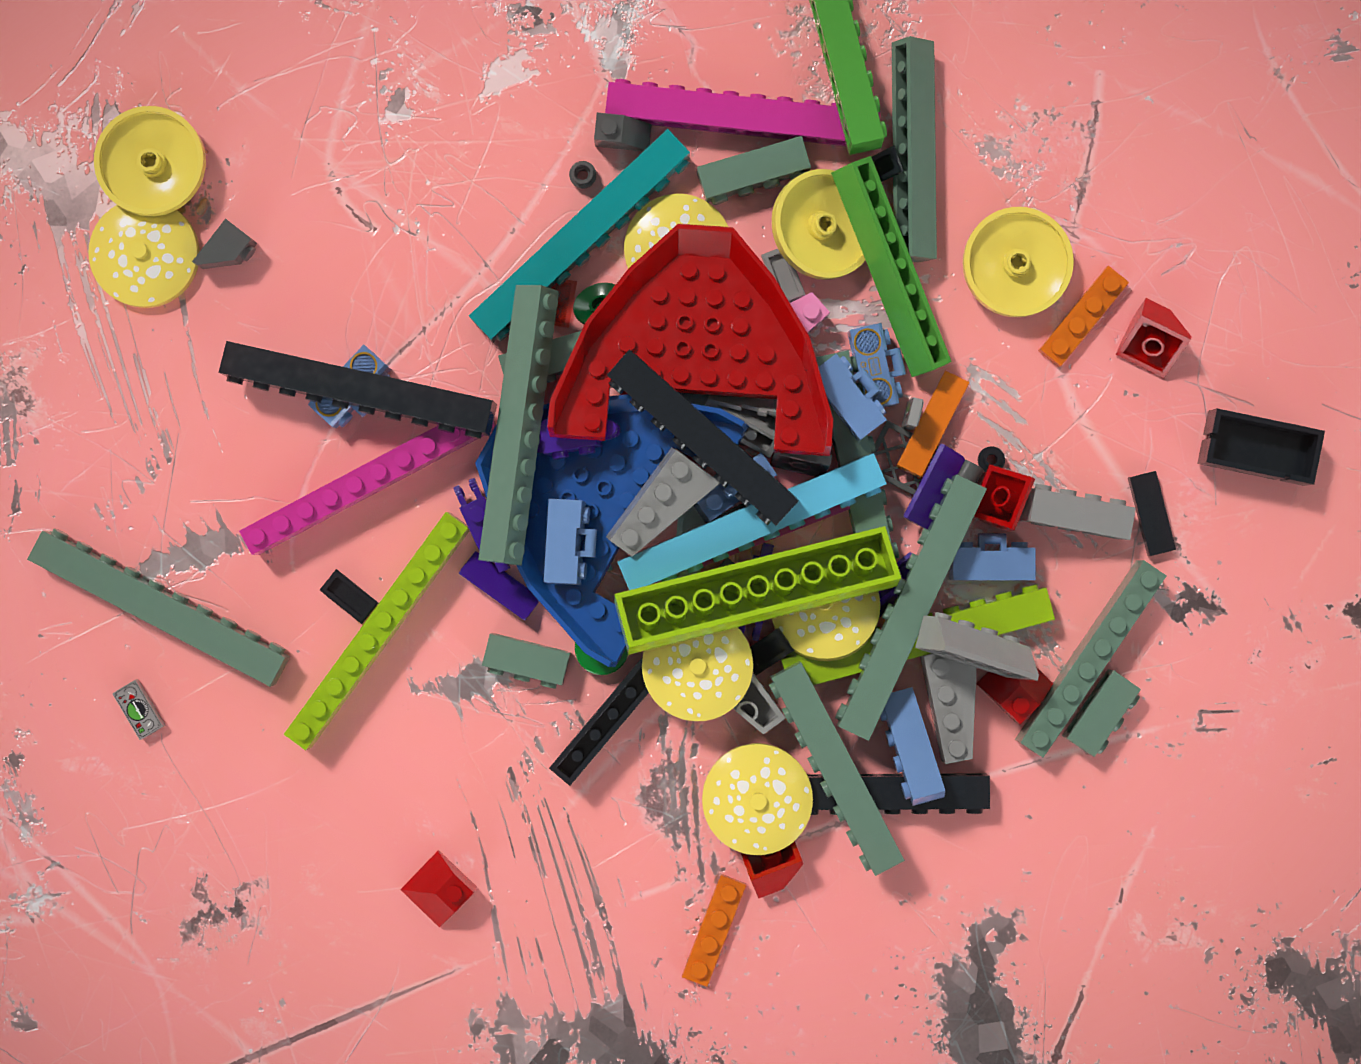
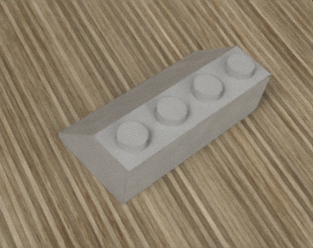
[915,612,1039,681]

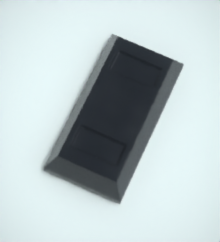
[872,146,903,182]
[320,569,379,624]
[750,628,794,676]

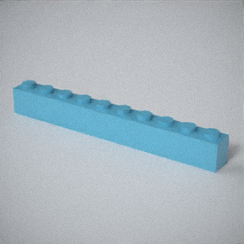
[617,453,887,590]

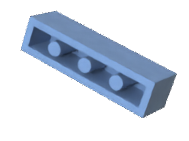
[880,687,945,806]

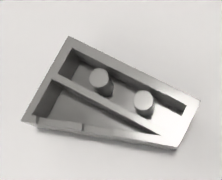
[705,395,777,458]

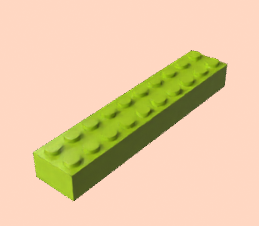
[614,526,901,655]

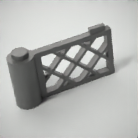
[871,420,984,495]

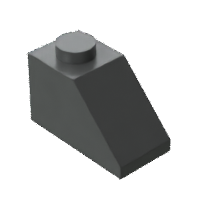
[594,112,652,152]
[192,218,257,269]

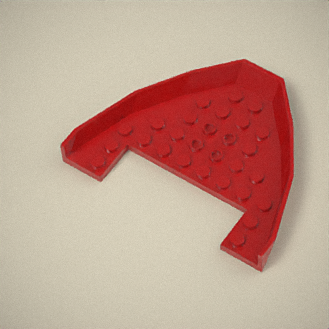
[547,224,833,456]

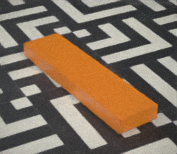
[896,370,970,479]

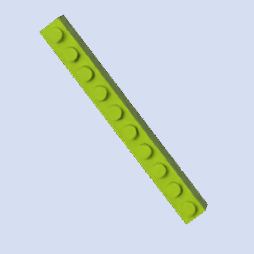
[283,512,470,751]
[781,584,1055,685]

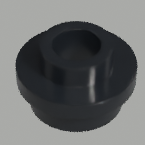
[977,446,1005,472]

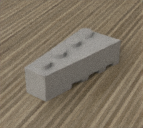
[606,448,720,556]
[1019,484,1136,540]
[920,653,977,764]
[733,673,786,735]

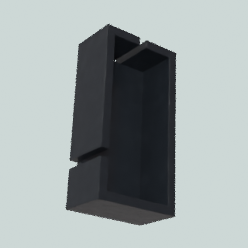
[1197,408,1325,486]

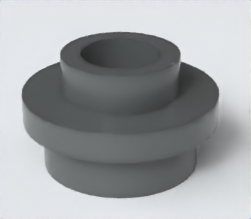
[569,161,596,189]

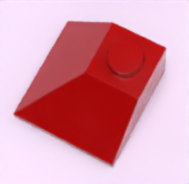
[1115,298,1192,378]
[974,464,1035,531]
[976,667,1054,725]
[741,841,804,899]
[400,850,477,927]

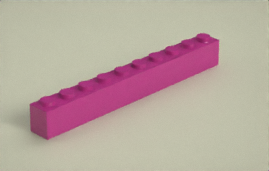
[605,79,881,147]
[239,421,496,555]

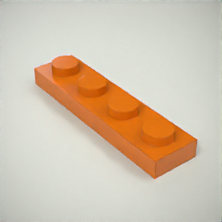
[1038,265,1129,367]
[682,874,746,987]

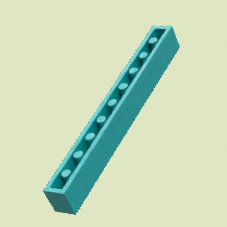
[468,129,690,343]

